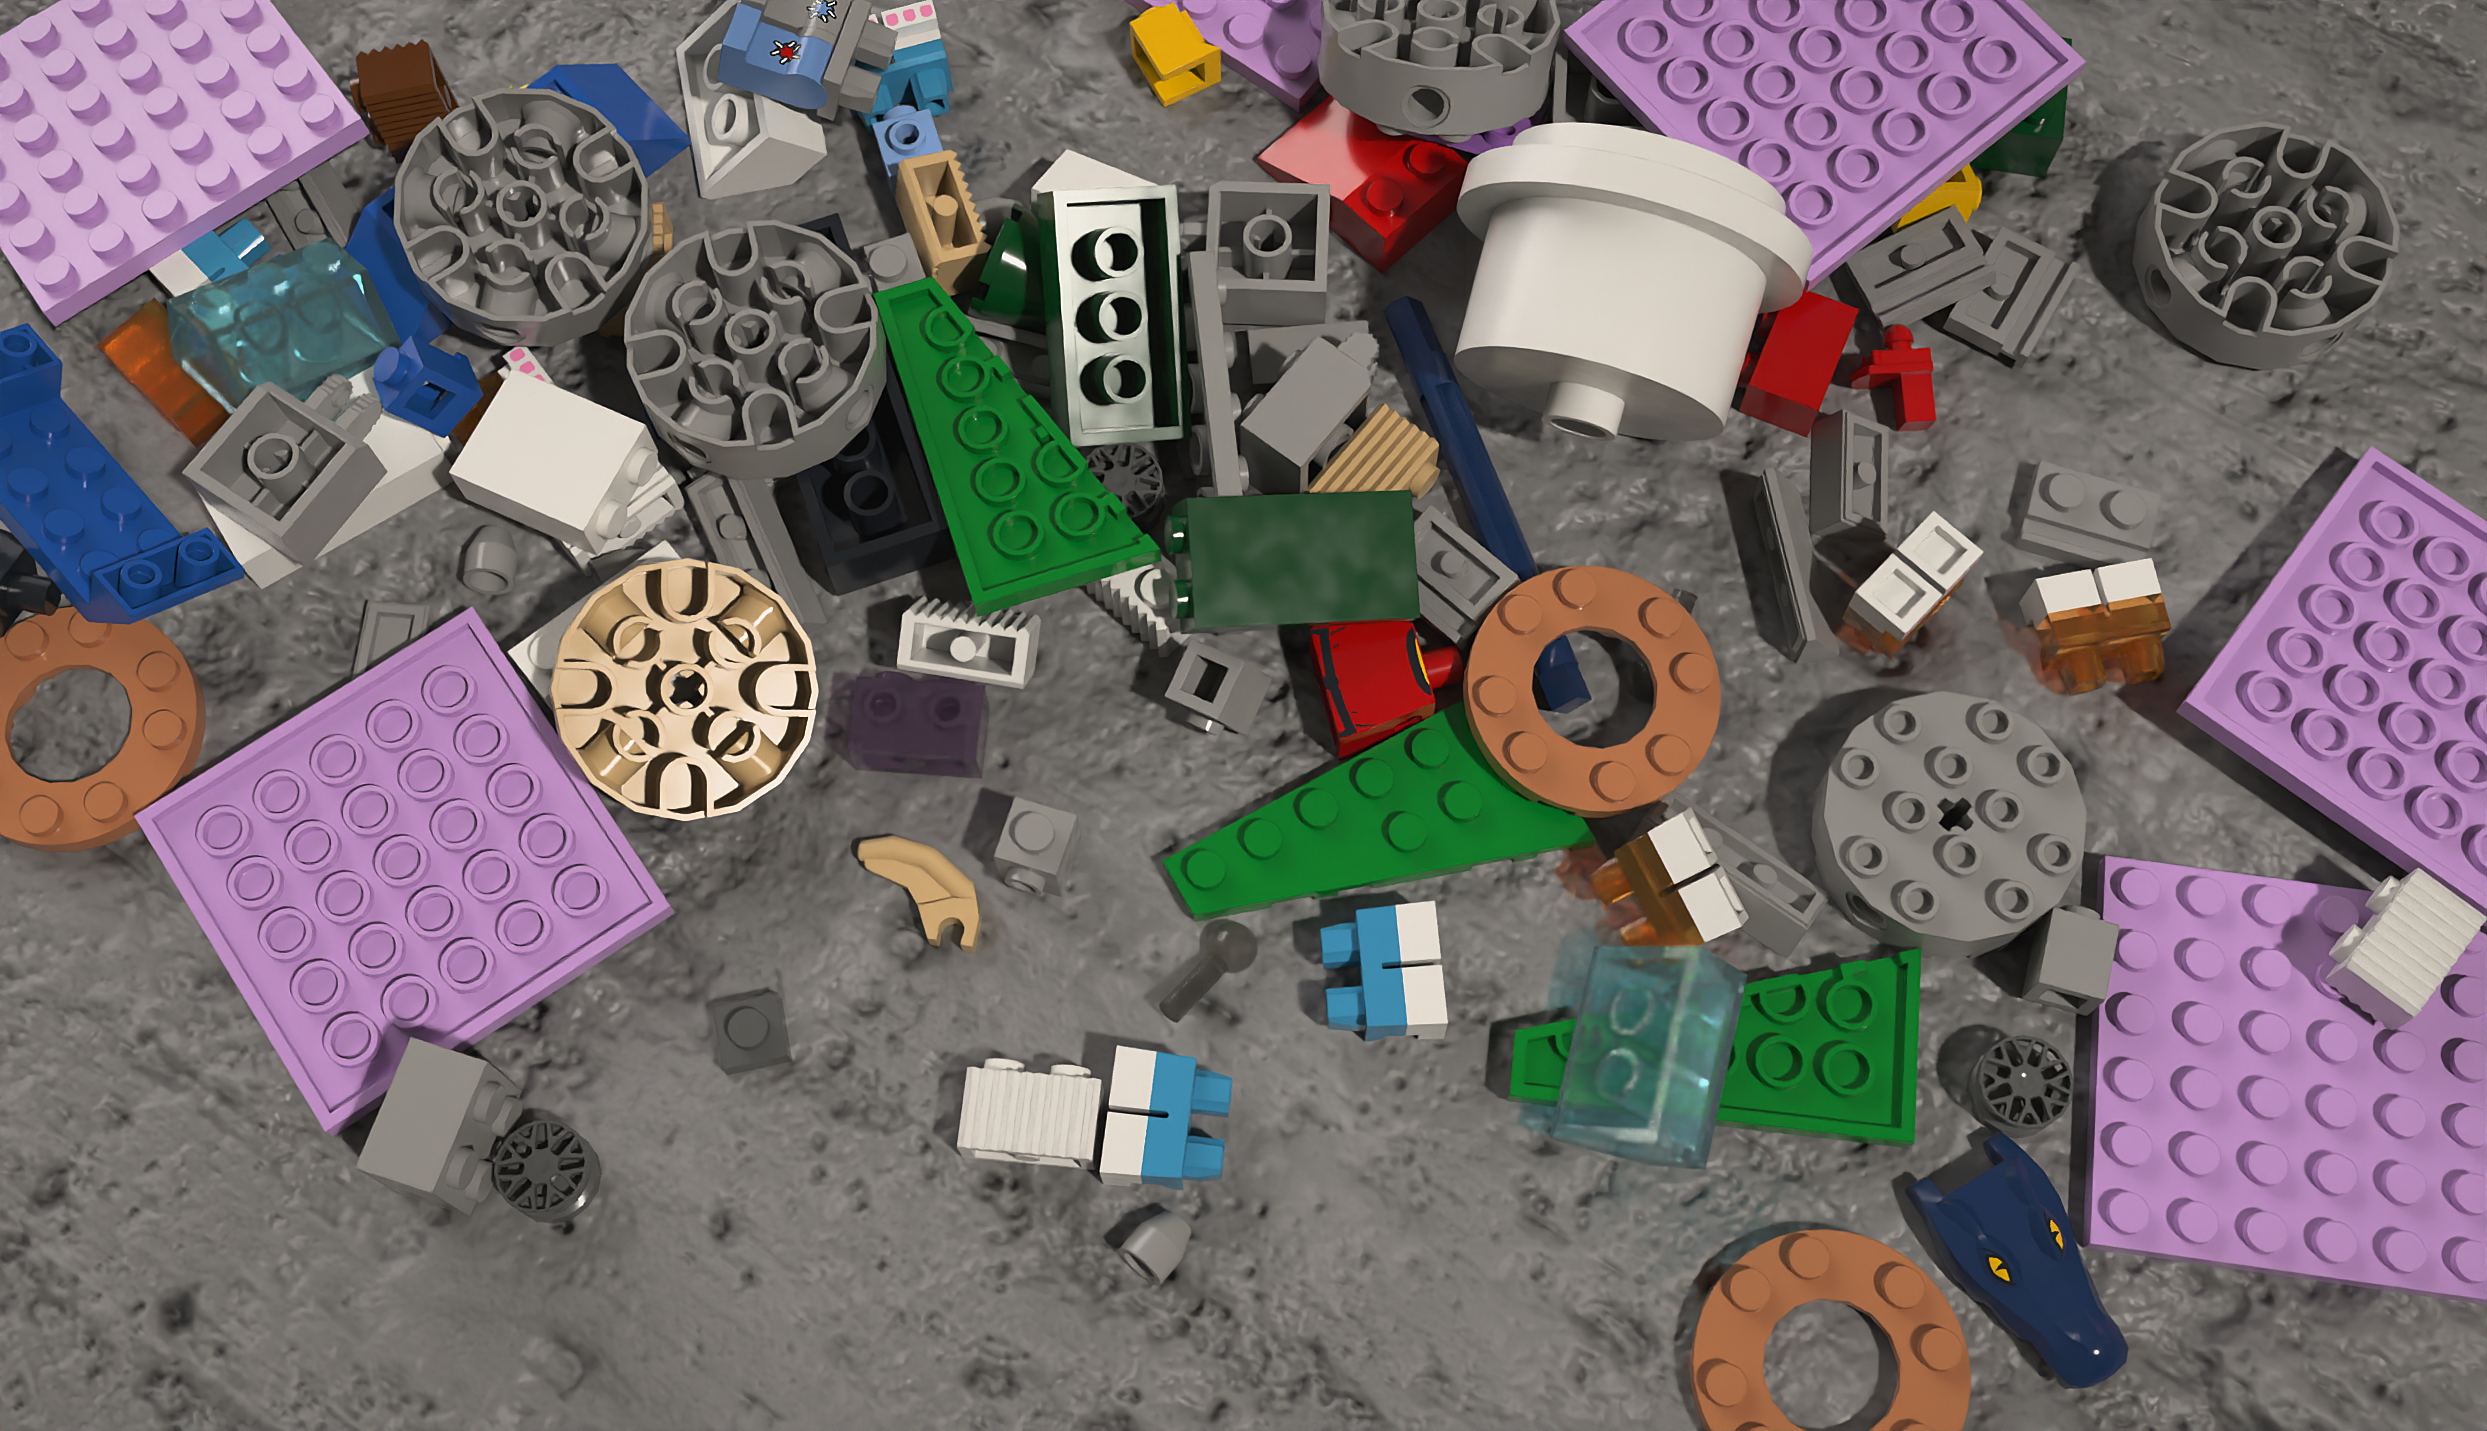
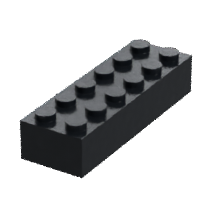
[796,213,956,596]

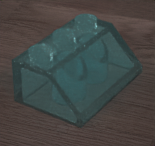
[166,237,403,414]
[1549,946,1748,1170]

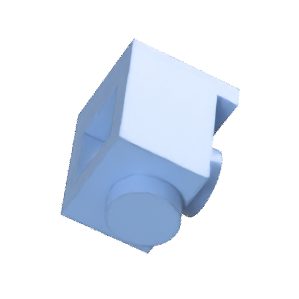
[872,105,943,207]

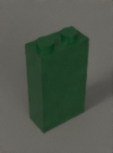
[1164,490,1420,634]

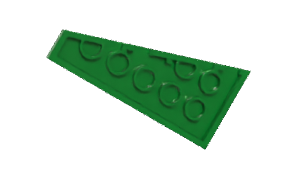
[873,276,1162,617]
[1163,699,1596,922]
[1507,948,1922,1148]

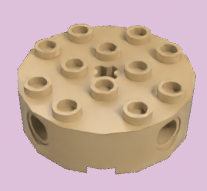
[549,558,819,821]

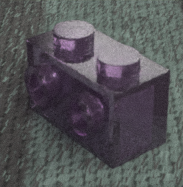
[847,671,990,779]

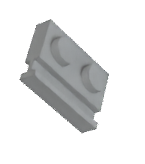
[1845,205,1996,335]
[1943,226,2081,369]
[2015,460,2162,571]
[1414,505,1522,652]

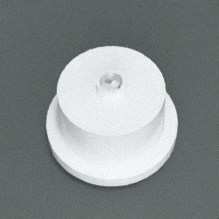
[1454,122,1813,441]

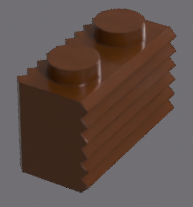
[350,39,460,164]

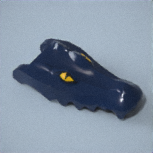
[1905,1132,2129,1389]

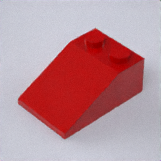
[1257,95,1469,274]

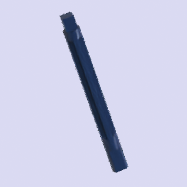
[1383,296,1592,714]

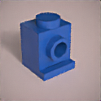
[372,336,484,438]

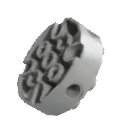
[1317,0,1561,143]
[394,88,654,347]
[2132,121,2400,371]
[624,220,887,480]
[1811,691,2087,959]

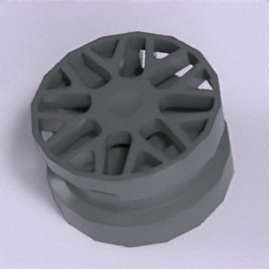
[1085,443,1164,533]
[1966,1035,2074,1139]
[494,1120,602,1224]

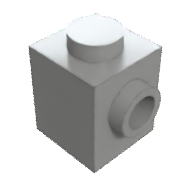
[1164,638,1273,737]
[994,796,1082,897]
[2021,905,2120,1016]

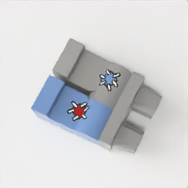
[717,0,898,121]

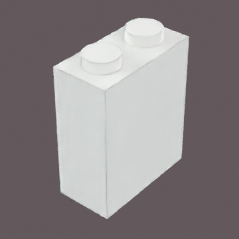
[449,368,658,556]

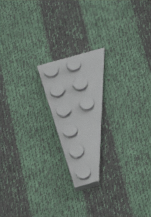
[1175,250,1249,636]

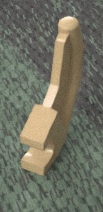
[857,835,982,953]

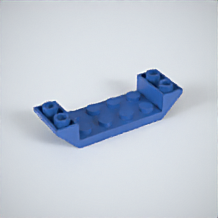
[334,63,692,347]
[0,323,245,625]

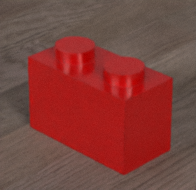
[1737,290,1859,437]

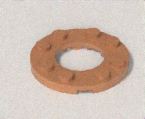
[1463,566,1721,818]
[0,606,206,852]
[1689,1229,1971,1431]

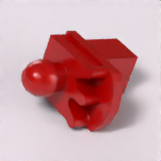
[1850,324,1936,432]

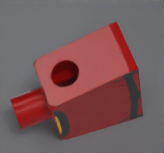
[1309,621,1464,761]

